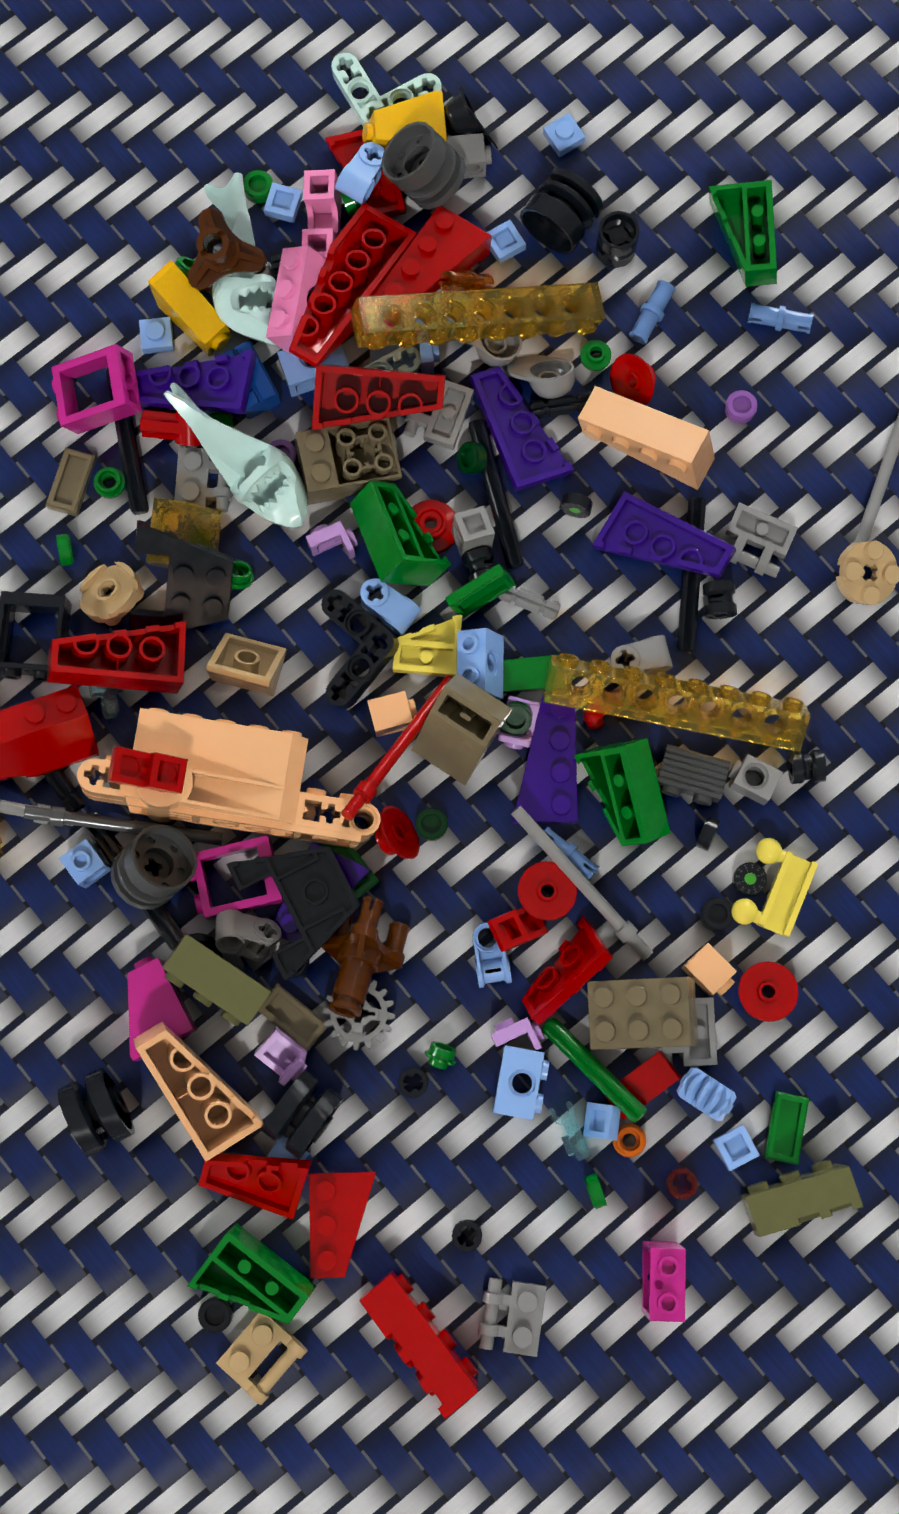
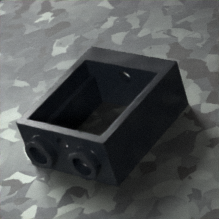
[0,591,72,682]

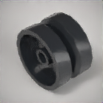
[57,1068,135,1156]
[261,1070,344,1159]

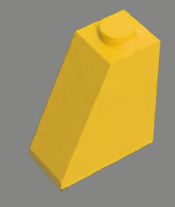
[362,90,447,149]
[148,260,231,356]

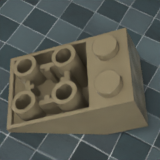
[295,418,402,505]
[411,673,512,785]

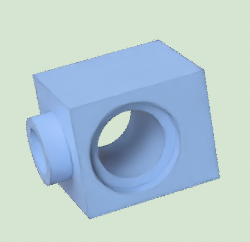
[59,839,111,889]

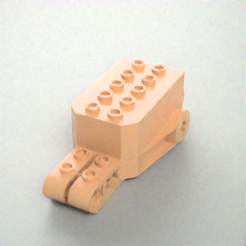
[77,708,381,849]

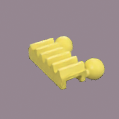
[731,838,818,938]

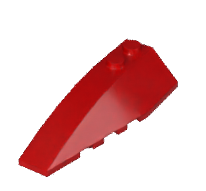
[289,203,417,368]
[0,685,99,780]

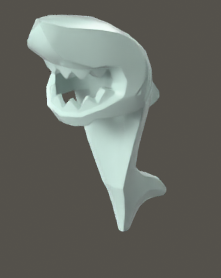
[204,172,276,345]
[164,383,307,530]

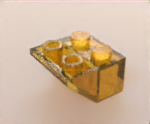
[146,498,223,568]

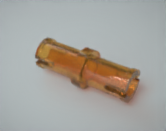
[439,270,494,295]

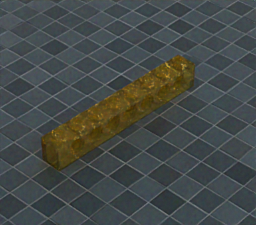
[350,282,605,350]
[543,653,810,752]

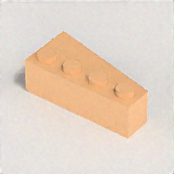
[578,386,715,490]
[133,1021,264,1162]

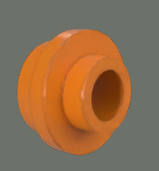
[612,1123,646,1157]

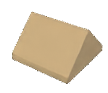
[206,633,287,697]

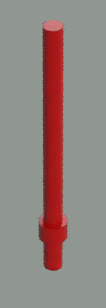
[341,675,453,821]

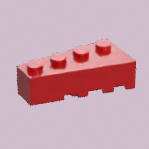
[371,206,492,332]
[312,364,445,430]
[47,621,186,694]
[359,1270,479,1419]

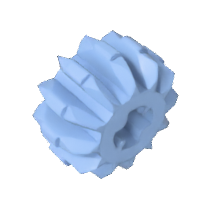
[676,1068,737,1121]

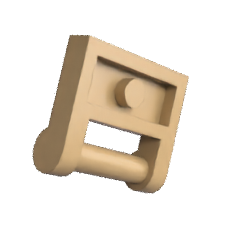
[216,1313,308,1405]

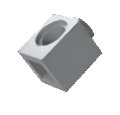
[447,133,492,179]
[451,506,495,557]
[728,754,783,806]

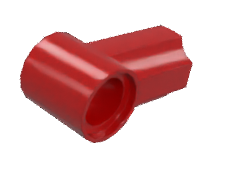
[140,409,201,446]

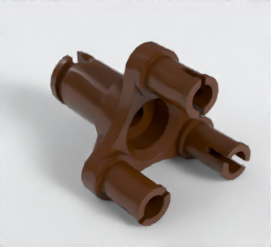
[187,208,267,291]
[322,896,410,1018]

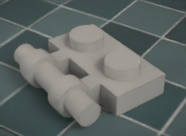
[403,380,474,450]
[174,447,232,513]
[725,502,798,578]
[655,997,718,1066]
[478,1277,547,1357]

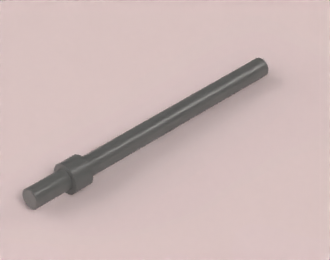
[24,805,223,846]

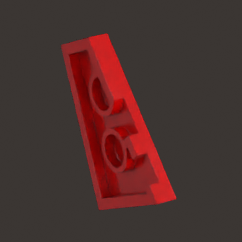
[325,130,406,217]
[521,916,613,1025]
[198,1153,312,1220]
[309,1171,377,1279]

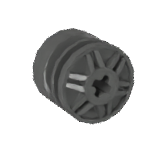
[381,121,466,210]
[110,824,197,910]

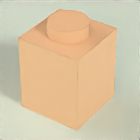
[367,691,417,737]
[681,943,737,996]

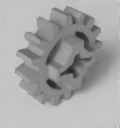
[323,980,395,1051]

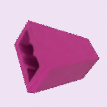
[128,956,198,1061]

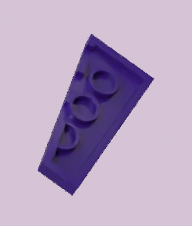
[136,349,257,414]
[469,366,575,492]
[592,491,736,578]
[512,693,578,824]

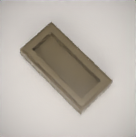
[46,447,97,517]
[258,983,328,1051]

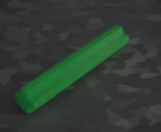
[542,1018,647,1123]

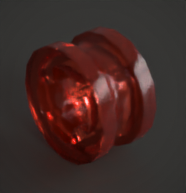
[666,1168,698,1199]

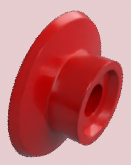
[610,353,656,406]
[412,500,455,553]
[375,805,420,859]
[518,861,577,920]
[738,961,799,1022]

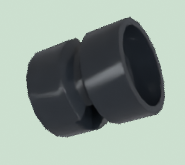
[596,211,640,268]

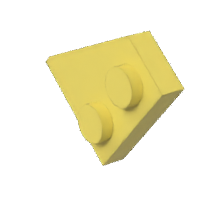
[393,615,462,677]

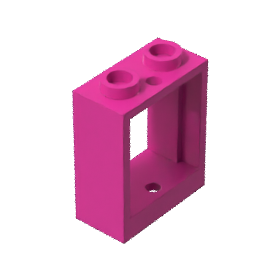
[51,344,142,434]
[191,835,284,920]
[642,1241,686,1322]

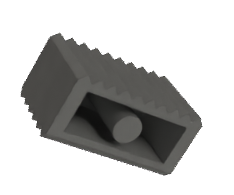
[657,744,731,806]

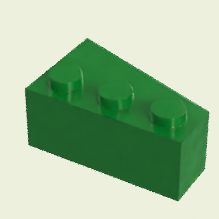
[708,180,777,287]
[349,480,451,586]
[573,738,671,846]
[187,1223,317,1324]

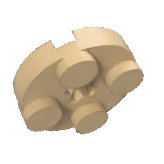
[836,540,899,605]
[78,562,144,626]

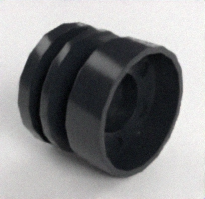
[520,168,604,254]

